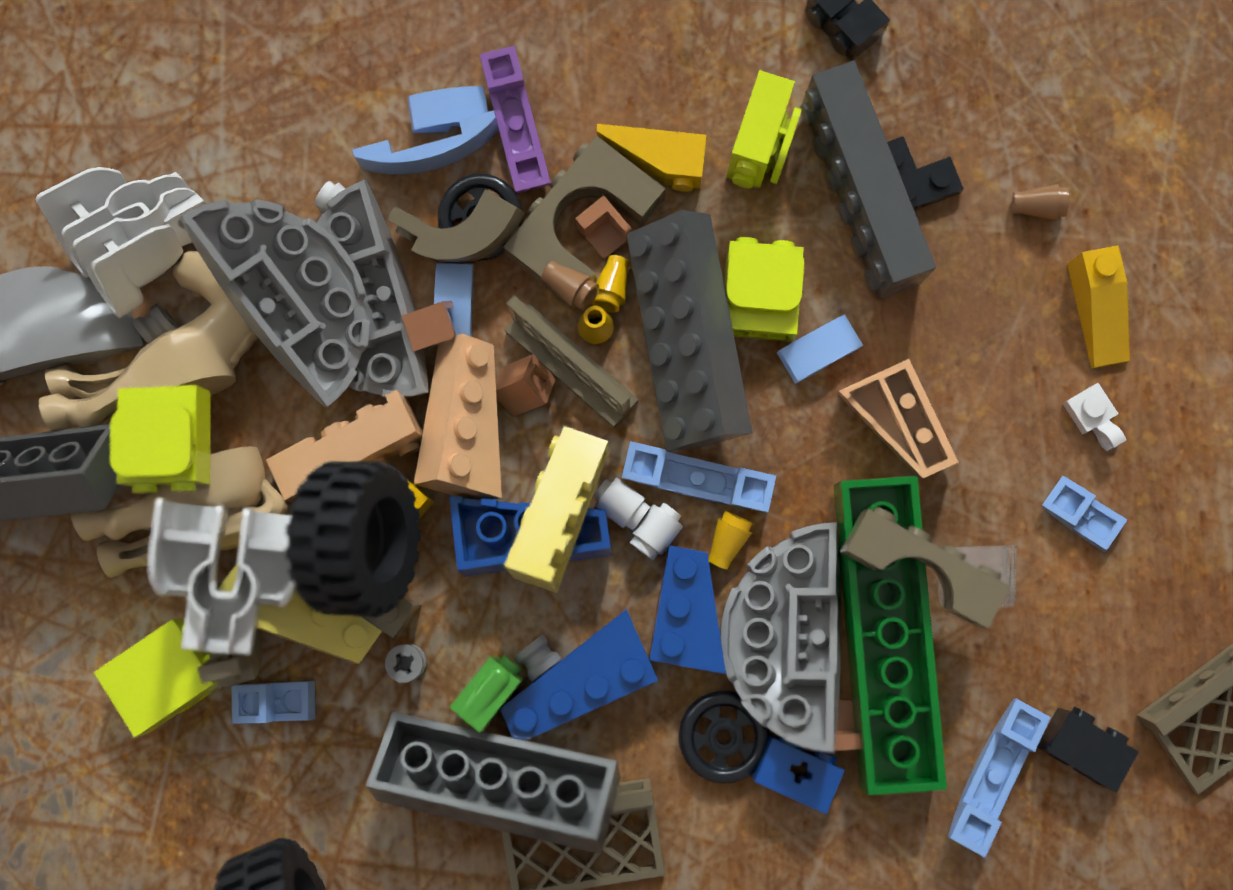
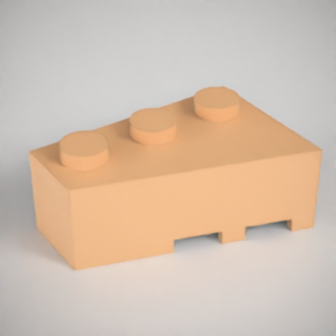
[838,359,959,479]

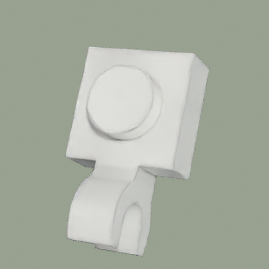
[1062,383,1127,451]

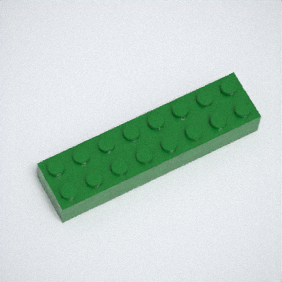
[833,476,947,795]

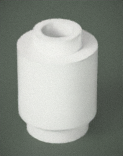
[593,478,651,531]
[629,503,683,561]

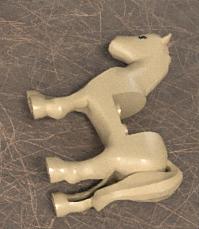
[39,251,288,578]

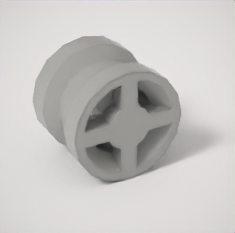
[132,303,179,344]
[513,635,561,682]
[385,644,427,683]

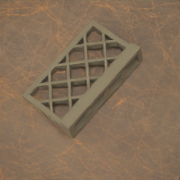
[505,295,638,428]
[1137,643,1233,795]
[502,778,665,890]

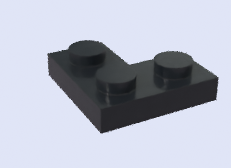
[887,136,964,210]

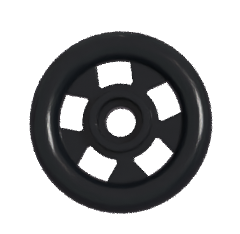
[438,174,522,261]
[679,691,770,784]

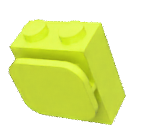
[726,70,802,188]
[724,237,804,342]
[110,385,210,494]
[93,618,217,738]

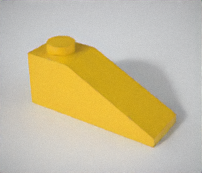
[596,124,706,192]
[1067,245,1130,369]

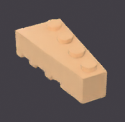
[414,333,502,500]
[266,389,423,503]

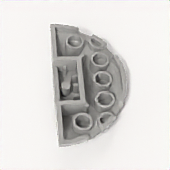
[316,180,429,397]
[180,199,370,408]
[0,266,146,385]
[721,522,841,753]

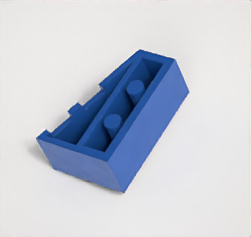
[649,546,726,674]

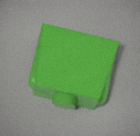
[449,654,525,732]

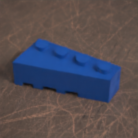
[449,495,612,577]
[501,609,658,741]

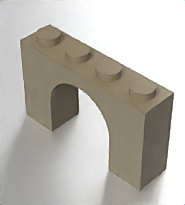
[504,135,665,305]

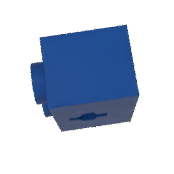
[751,735,845,814]

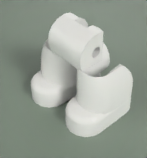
[36,167,206,318]
[148,498,297,655]

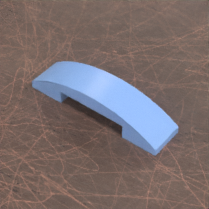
[353,110,499,175]
[622,441,776,513]
[948,698,1051,858]

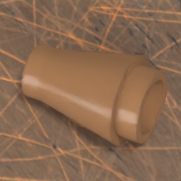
[1012,184,1069,220]
[541,261,599,311]

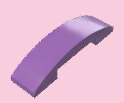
[479,46,551,194]

